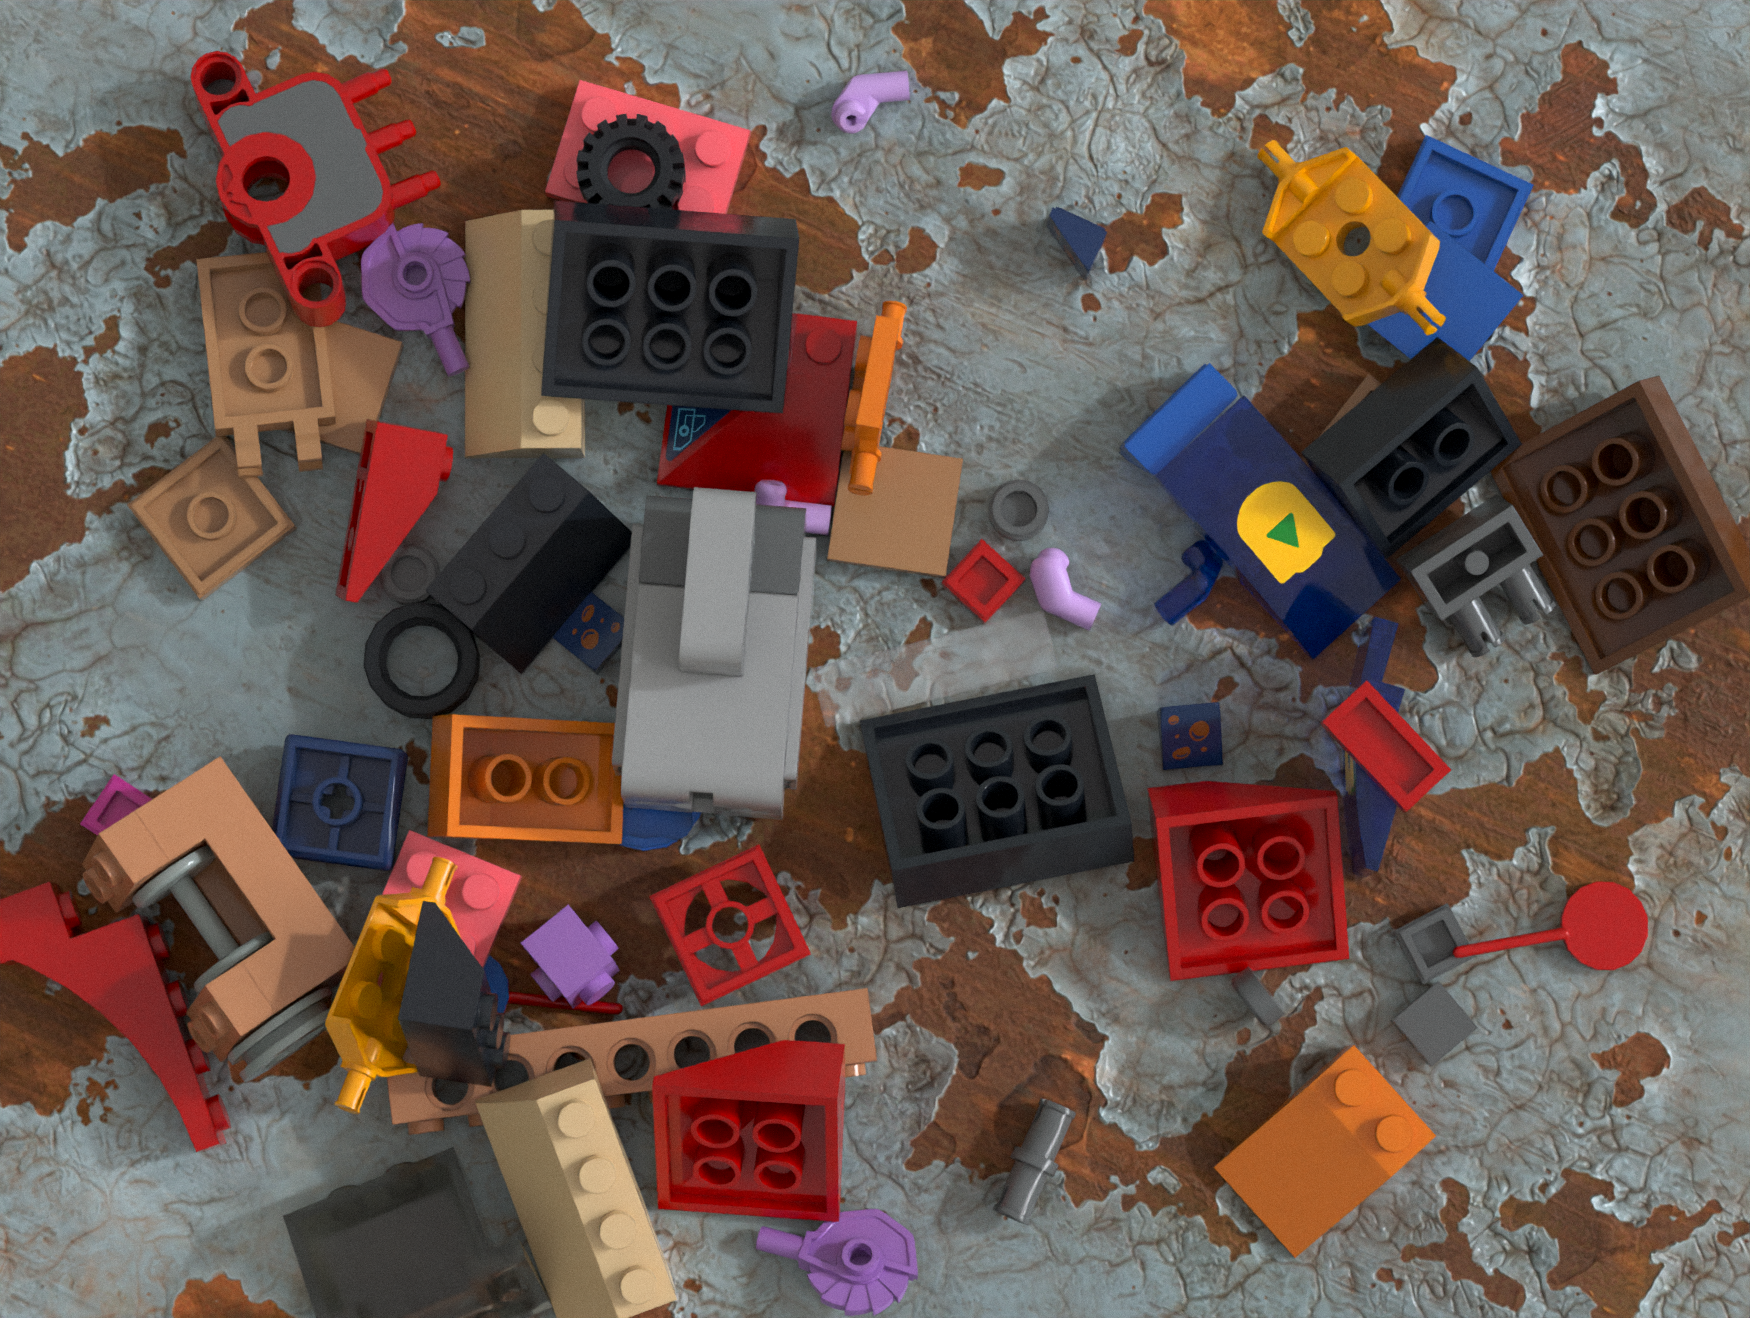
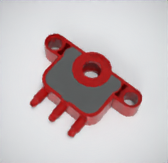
[190,51,441,328]

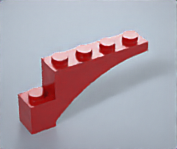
[0,882,231,1152]

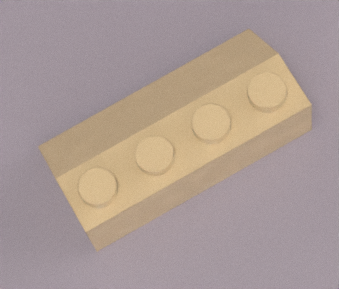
[465,210,585,458]
[475,1058,677,1318]

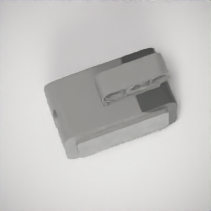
[612,487,816,820]

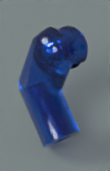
[1154,539,1223,626]

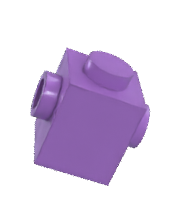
[521,905,620,1008]

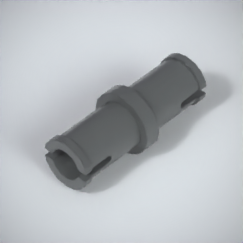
[993,1098,1076,1225]

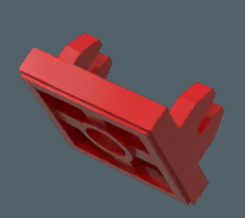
[649,844,811,1007]

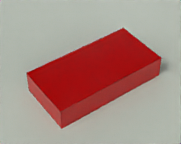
[1320,680,1451,813]

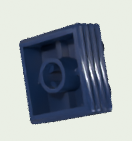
[272,734,408,871]

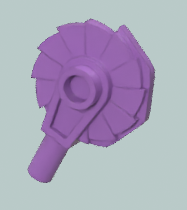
[361,223,471,377]
[756,1209,918,1316]

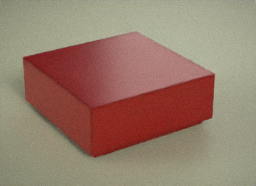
[941,539,1026,625]

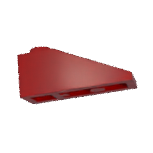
[335,419,453,603]

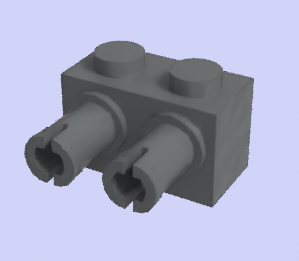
[1396,494,1556,658]

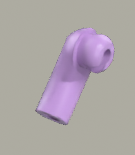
[831,70,910,134]
[754,480,832,535]
[1030,548,1101,631]

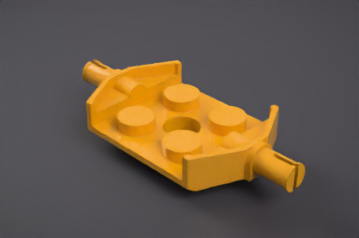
[1257,140,1446,335]
[325,857,461,1114]

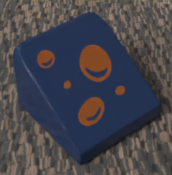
[1047,206,1107,280]
[553,592,624,675]
[1157,702,1223,770]

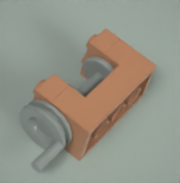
[82,757,382,1086]

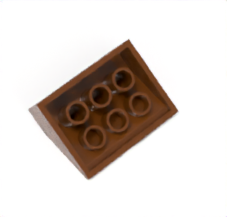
[1490,375,1750,675]

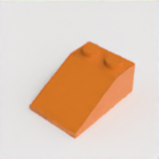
[427,714,624,844]
[1213,1045,1436,1258]

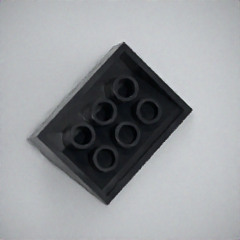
[541,201,799,413]
[860,674,1134,908]

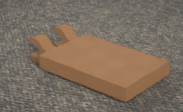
[196,252,336,478]

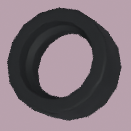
[363,602,481,719]

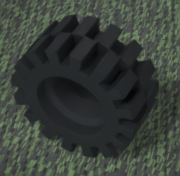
[576,114,686,210]

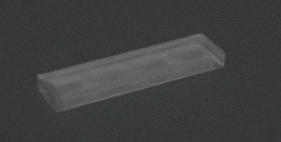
[811,610,1058,728]

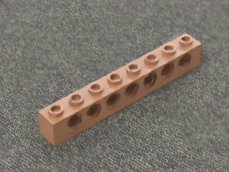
[387,988,877,1135]

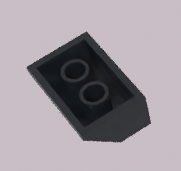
[1301,337,1522,559]
[425,453,632,675]
[398,901,510,1087]

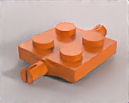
[841,300,907,496]

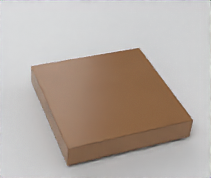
[282,321,404,455]
[127,436,297,601]
[827,446,963,578]

